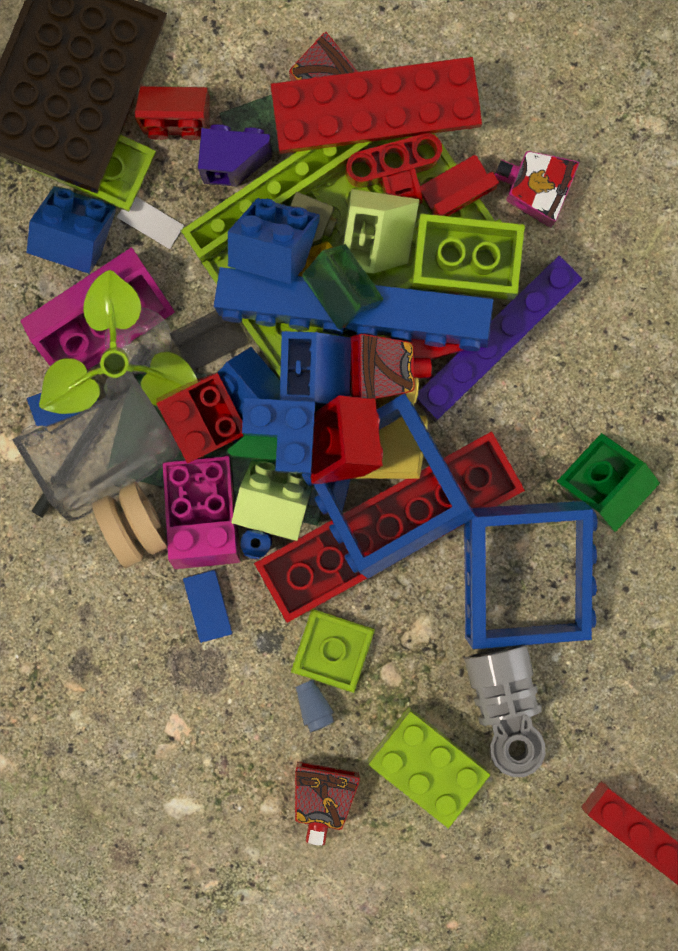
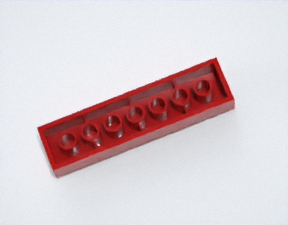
[254,431,525,623]

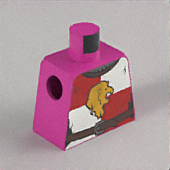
[495,151,579,228]

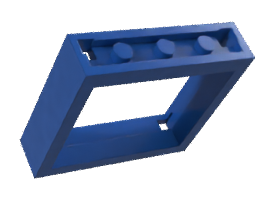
[301,393,476,579]
[464,501,598,649]

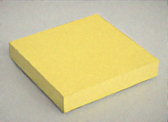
[354,416,428,479]

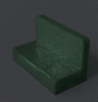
[302,244,384,329]

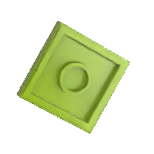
[291,608,375,693]

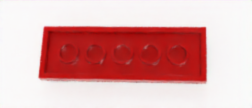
[270,57,482,154]

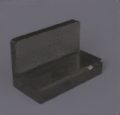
[169,310,248,371]

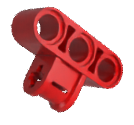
[346,133,442,204]

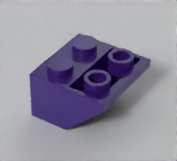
[198,124,273,187]

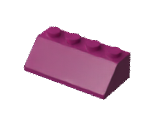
[20,247,175,370]

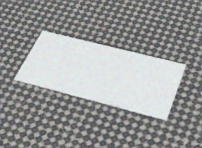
[117,197,184,249]

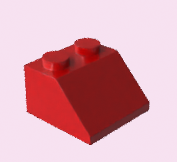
[311,395,383,484]

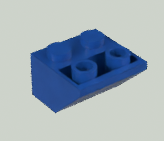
[26,186,116,274]
[228,198,320,284]
[280,331,351,406]
[218,347,280,444]

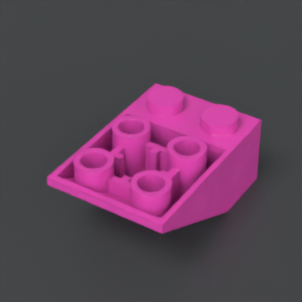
[163,456,241,569]

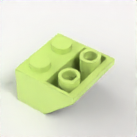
[340,189,419,273]
[231,461,313,541]

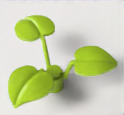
[39,270,197,414]

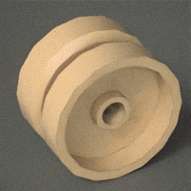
[92,482,168,569]

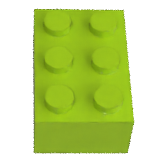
[411,214,525,300]
[367,706,490,829]

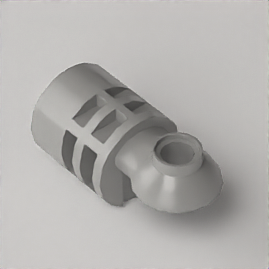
[464,645,545,777]

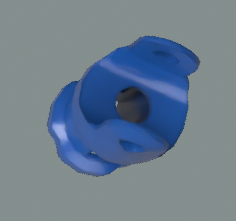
[241,529,272,559]

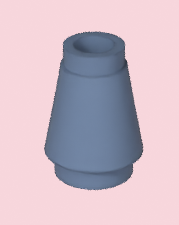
[295,680,335,733]

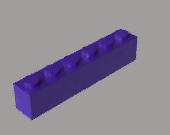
[416,255,582,422]

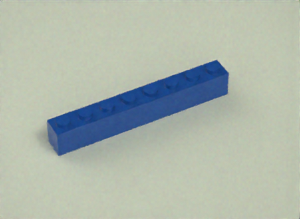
[213,267,493,351]

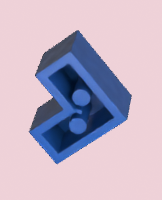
[242,398,315,474]

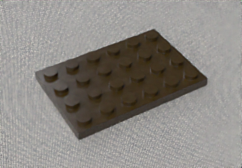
[0,0,167,194]

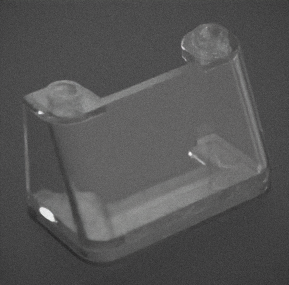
[12,371,180,521]

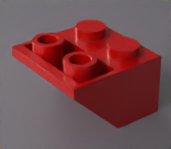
[135,86,210,140]
[156,372,244,464]

